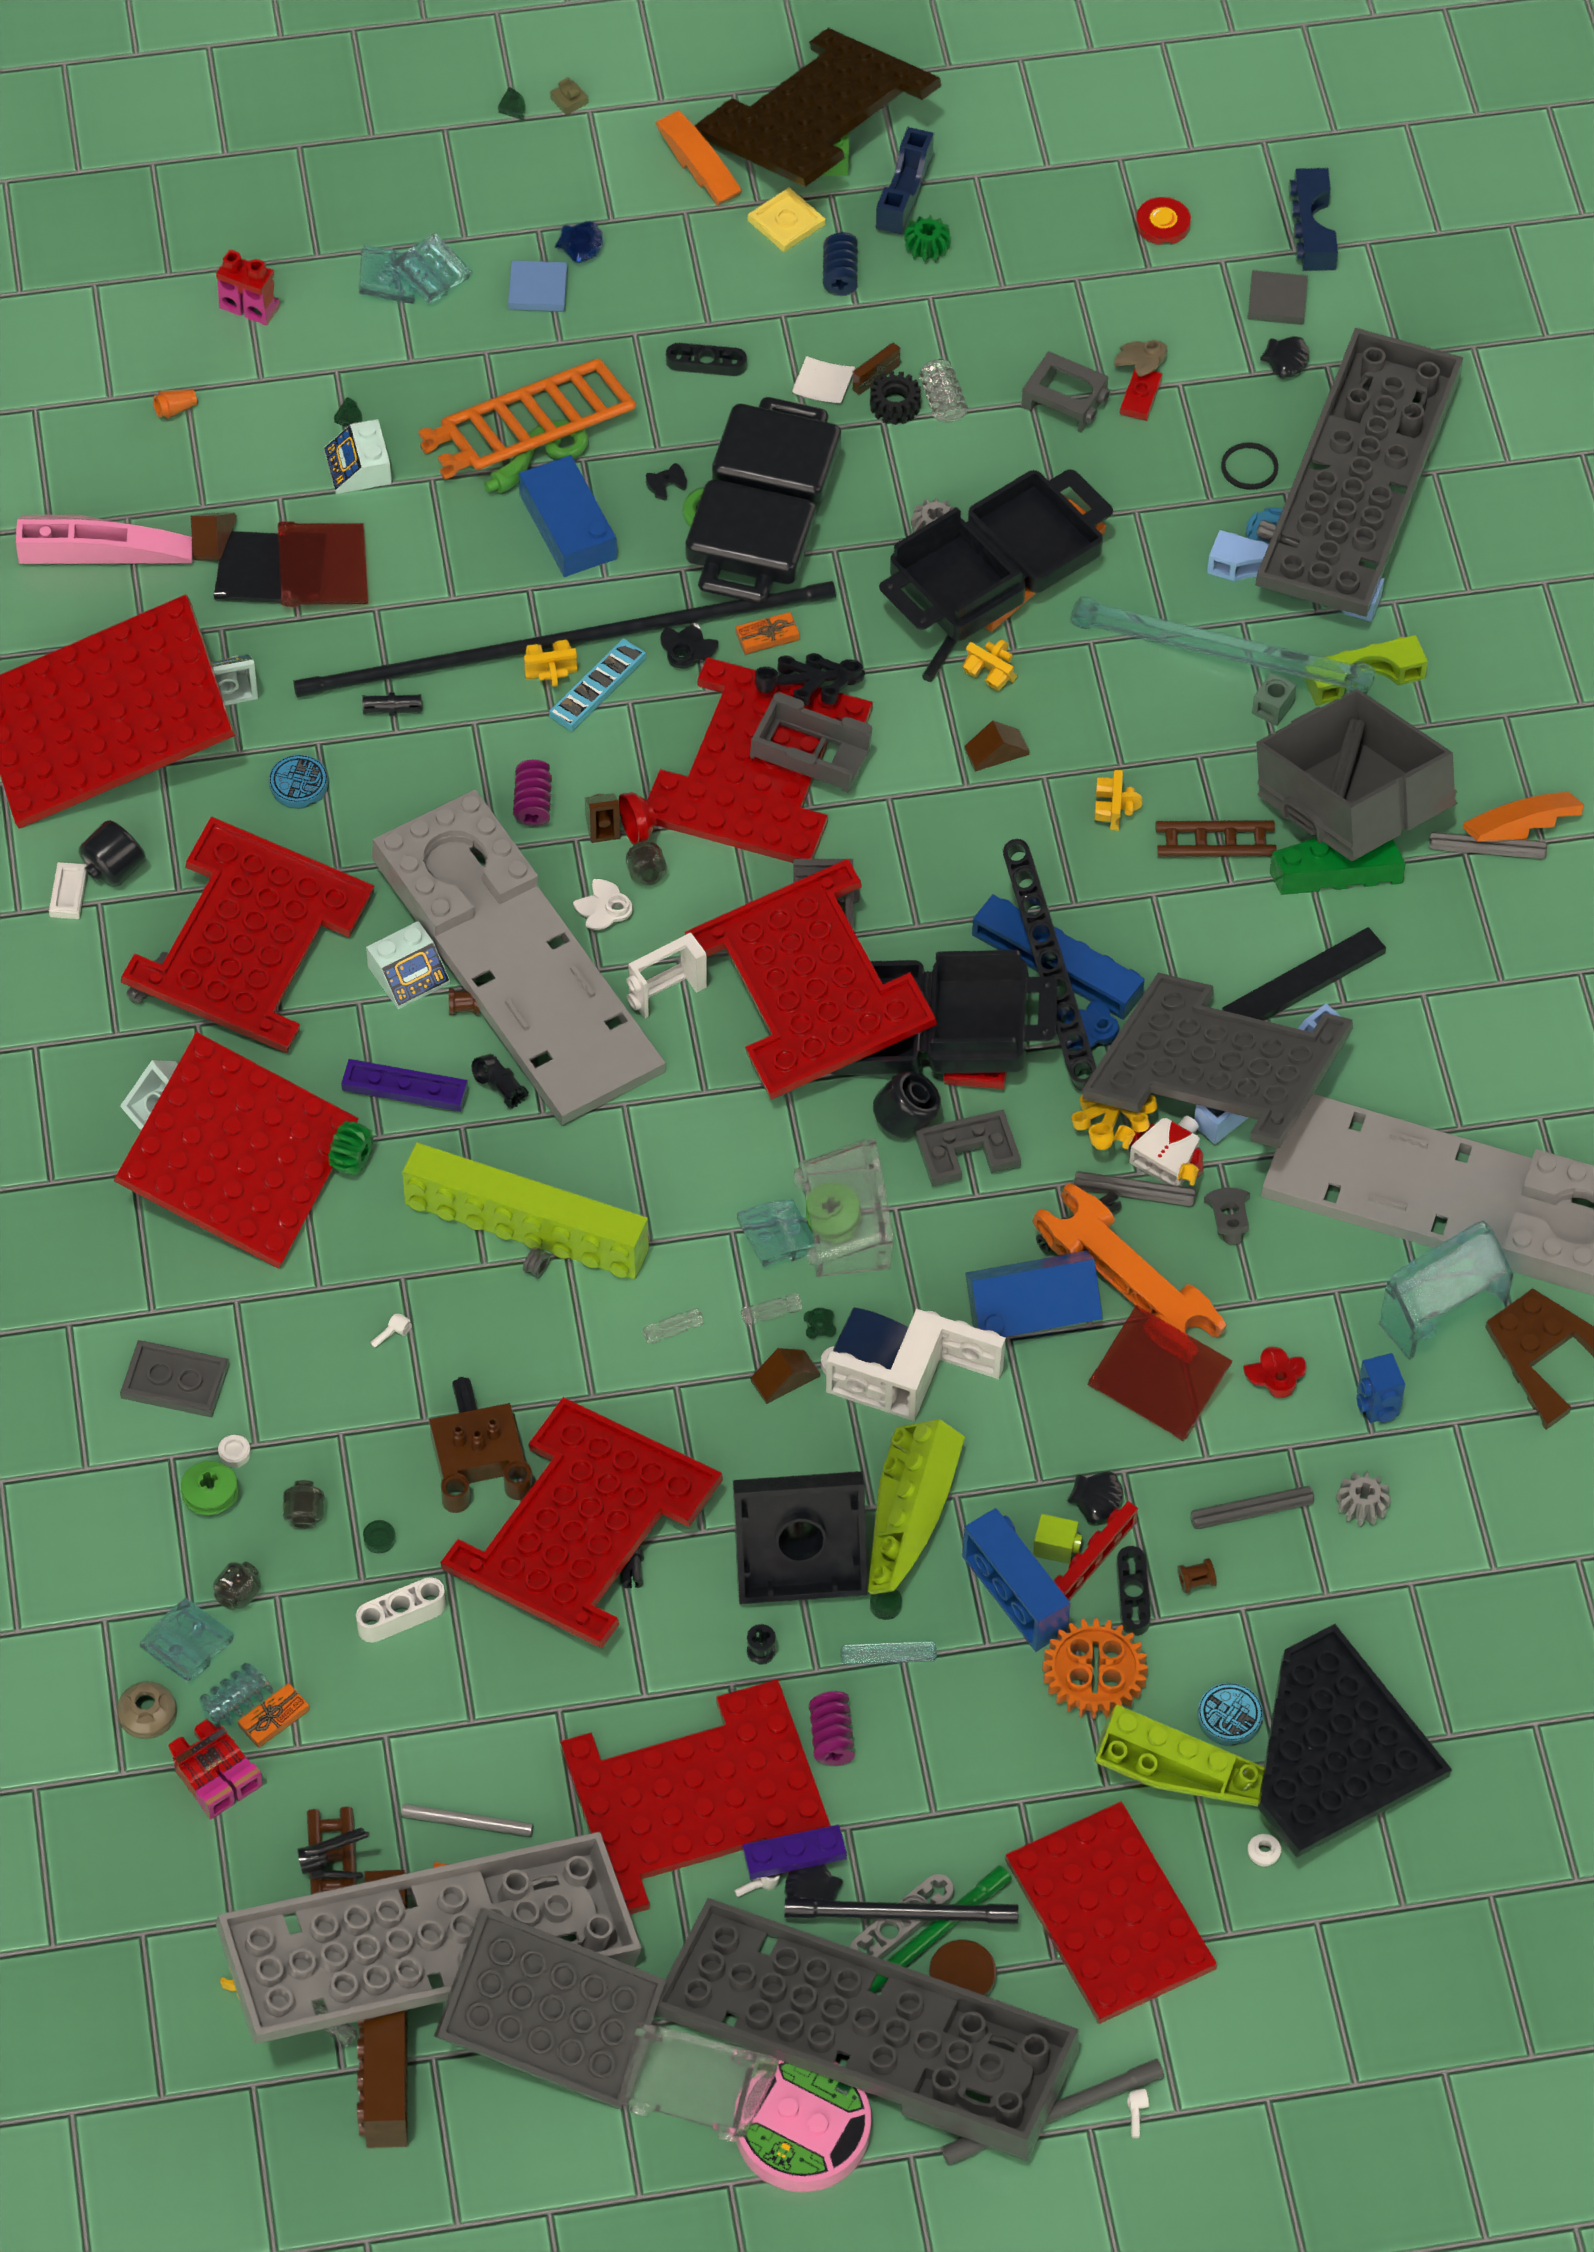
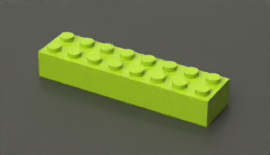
[402,1142,649,1280]

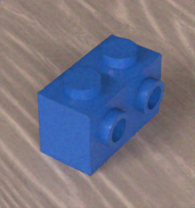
[1356,1353,1405,1423]

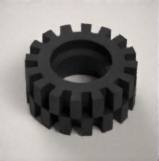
[870,371,921,425]

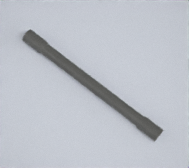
[941,2058,1164,2166]

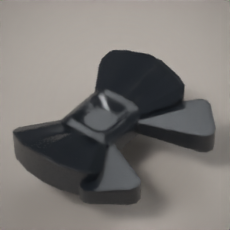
[646,463,687,501]

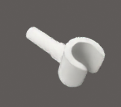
[370,1314,412,1348]
[734,1875,780,1898]
[1127,2089,1149,2138]

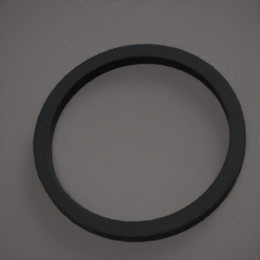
[1221,442,1278,490]

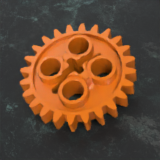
[1042,1618,1148,1719]

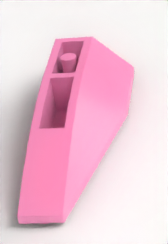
[15,515,192,564]

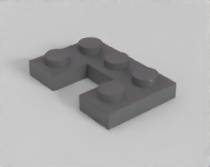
[915,1109,1021,1186]

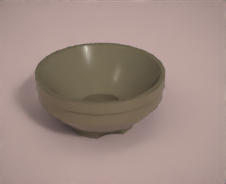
[117,1681,177,1739]

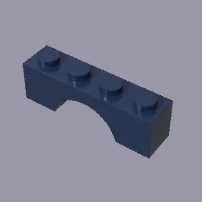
[876,127,934,235]
[1289,168,1338,271]

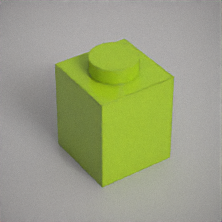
[1033,1513,1083,1564]

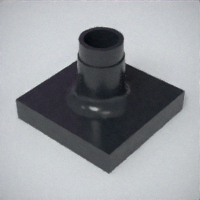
[733,1471,868,1604]

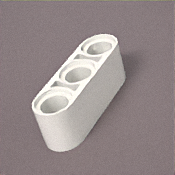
[356,1577,446,1643]

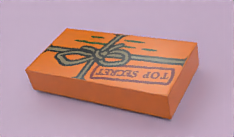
[735,612,800,654]
[238,1683,310,1748]

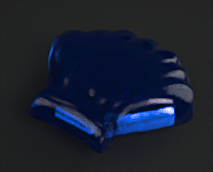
[555,221,603,263]

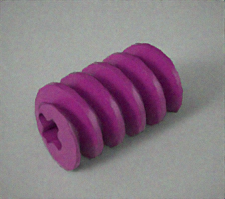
[513,759,552,826]
[809,1691,855,1766]

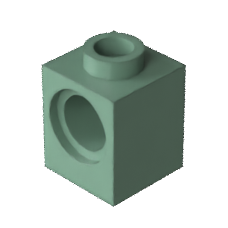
[1252,673,1296,726]

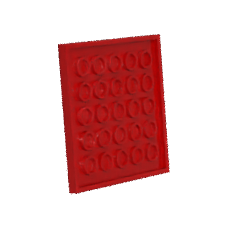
[114,1032,359,1269]

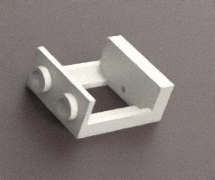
[627,932,707,1019]

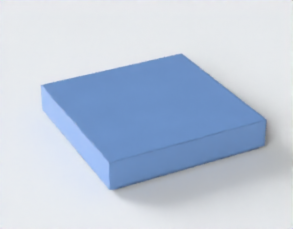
[508,261,567,311]

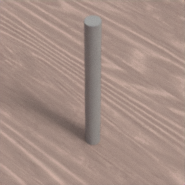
[401,1804,533,1837]

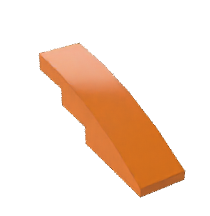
[655,110,742,206]
[1463,792,1584,842]

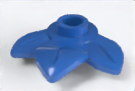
[1063,1001,1120,1050]

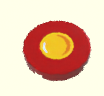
[1136,197,1191,245]

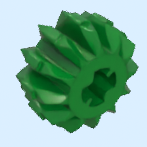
[904,214,951,262]
[328,1121,374,1175]

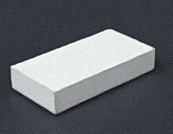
[49,862,88,919]

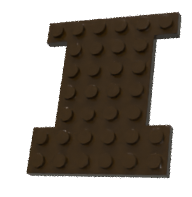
[694,28,942,187]

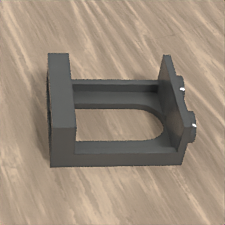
[1021,351,1110,433]

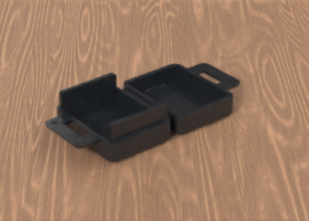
[685,397,841,604]
[879,469,1113,641]
[830,950,1058,1075]

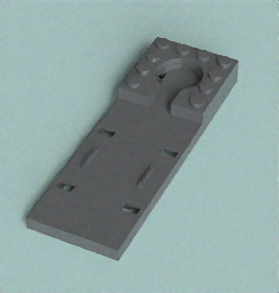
[1255,328,1463,617]
[654,1898,1079,2160]

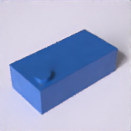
[518,455,617,577]
[965,1251,1102,1337]
[962,1508,1071,1652]

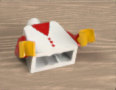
[1114,1116,1203,1186]

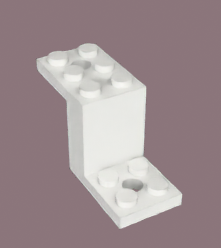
[826,1309,1006,1421]

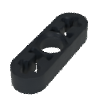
[666,343,747,376]
[1116,1546,1151,1636]

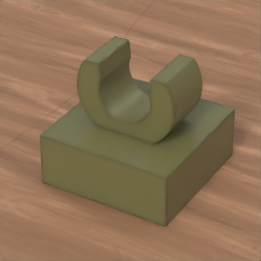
[550,77,588,115]

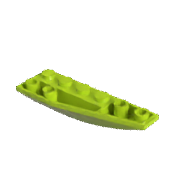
[868,1419,965,1595]
[1094,1704,1264,1806]

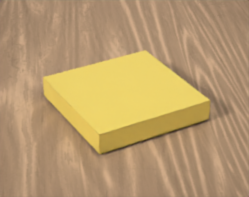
[748,187,826,252]

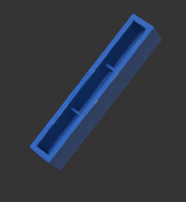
[972,894,1145,1020]

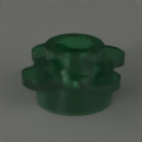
[803,1308,836,1339]

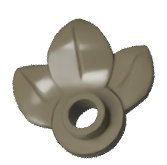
[1114,340,1167,377]

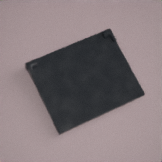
[213,531,326,605]

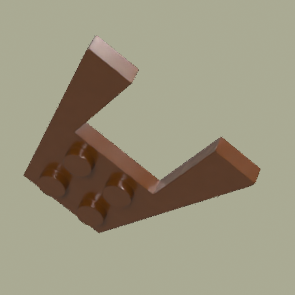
[1485,1288,1594,1430]

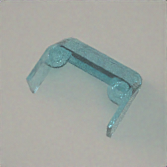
[1379,1221,1513,1360]

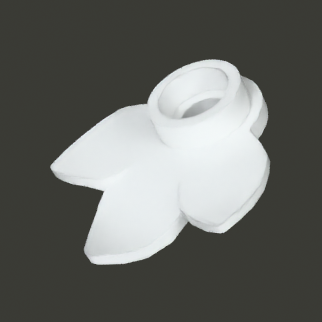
[573,879,633,930]

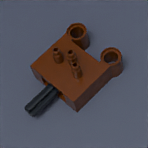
[429,1376,532,1513]

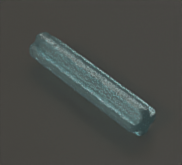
[841,1642,937,1664]

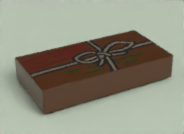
[852,342,900,395]

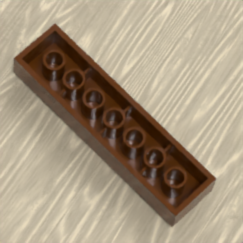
[357,1870,408,2148]

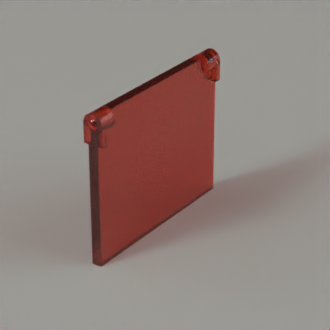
[277,521,368,606]
[1087,1305,1233,1441]

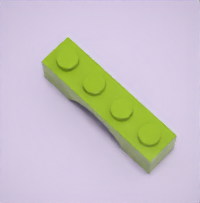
[1304,635,1428,706]

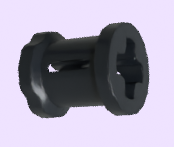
[747,1624,776,1665]

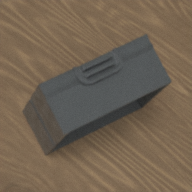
[1256,688,1458,861]

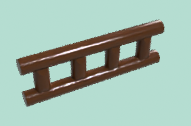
[1156,820,1277,857]
[307,1807,357,1894]

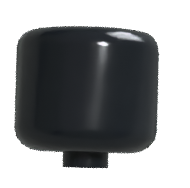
[79,820,146,887]
[873,1071,941,1139]

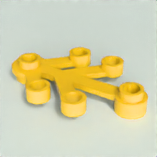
[1071,1094,1158,1150]

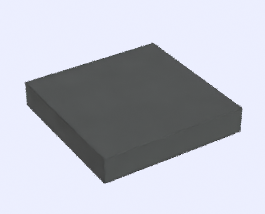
[1248,270,1308,324]

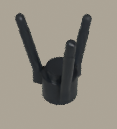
[298,1828,369,1880]

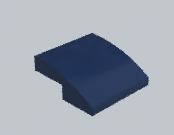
[833,1307,909,1370]

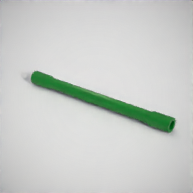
[869,1865,1012,1993]

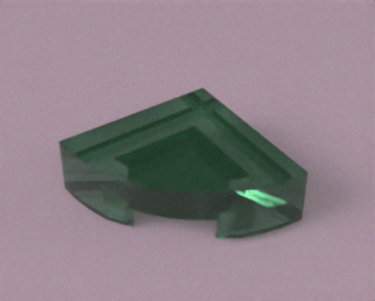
[498,87,526,120]
[334,397,363,427]

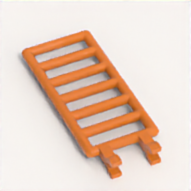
[418,358,636,480]

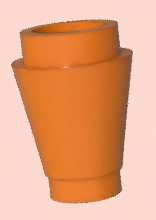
[153,389,197,419]

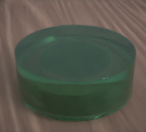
[363,1520,396,1554]
[870,1589,902,1620]

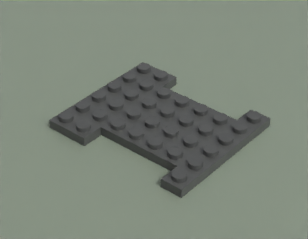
[1082,973,1353,1149]

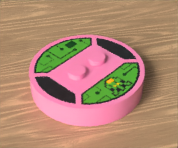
[735,2059,871,2192]

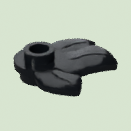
[660,623,718,669]

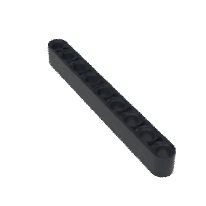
[1003,839,1097,1091]

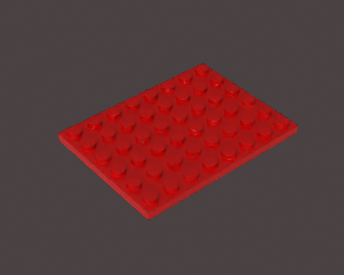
[0,594,236,829]

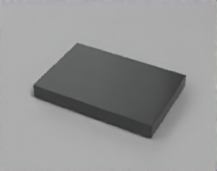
[120,1340,229,1417]

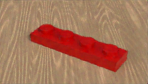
[1054,1501,1138,1601]

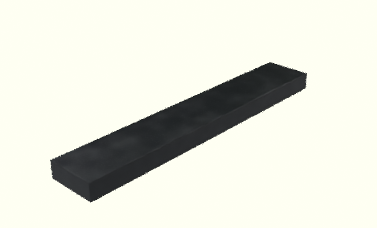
[1222,927,1386,1020]

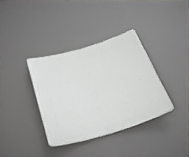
[792,356,855,403]

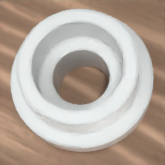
[1248,1834,1281,1867]

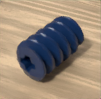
[823,232,858,296]

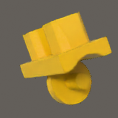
[962,639,1018,691]
[524,640,578,687]
[1094,770,1143,831]

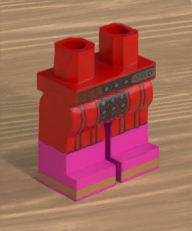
[216,250,280,326]
[168,1719,263,1820]

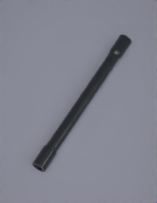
[784,1898,1018,1925]

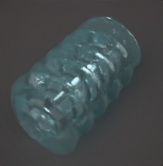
[199,1663,273,1729]

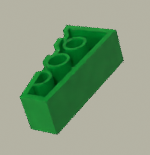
[1270,838,1406,895]

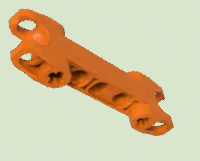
[1032,1183,1227,1364]

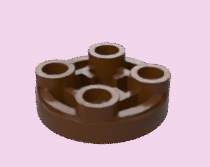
[929,1940,996,1997]

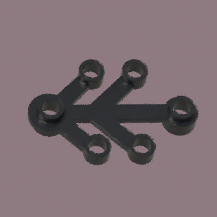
[754,653,865,707]

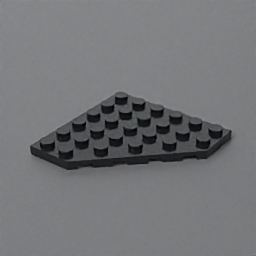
[1257,1624,1452,1858]

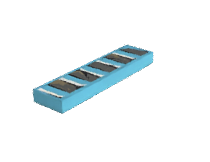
[549,638,646,732]

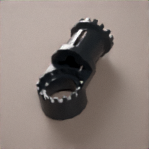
[471,1054,529,1109]

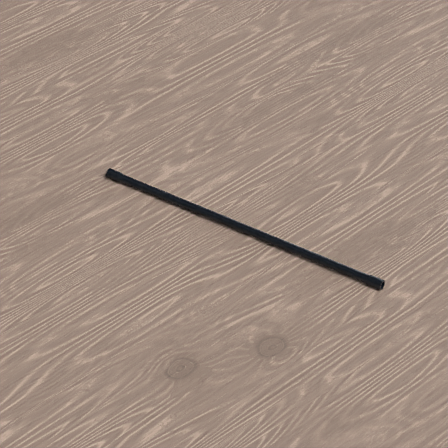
[293,581,836,698]

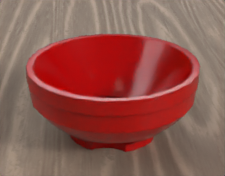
[618,792,657,846]

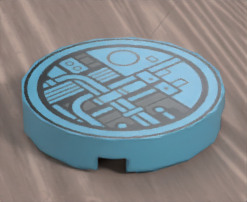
[1198,1683,1263,1746]

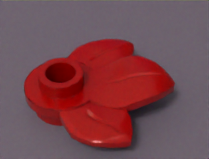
[1243,1346,1307,1398]

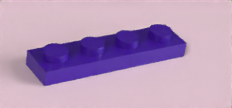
[341,1059,468,1112]

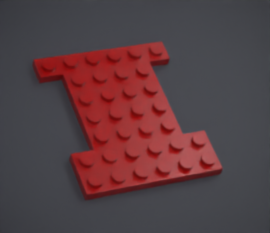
[647,657,873,863]
[121,816,374,1053]
[685,859,937,1100]
[440,1397,723,1649]
[560,1679,831,1915]

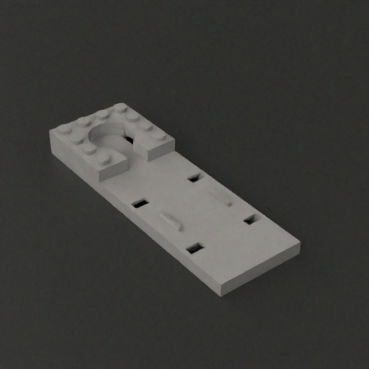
[372,789,666,1126]
[1261,1094,1594,1296]
[216,1832,642,2044]

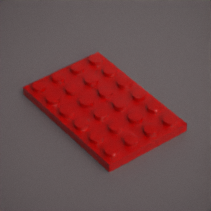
[1005,1801,1217,2024]

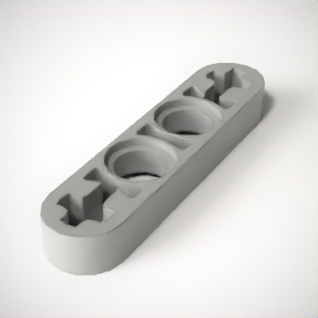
[850,1874,954,1959]

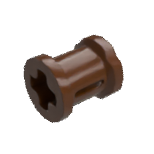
[449,988,480,1015]
[1177,1558,1217,1594]

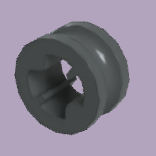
[523,1247,550,1279]

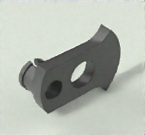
[1204,1188,1250,1245]

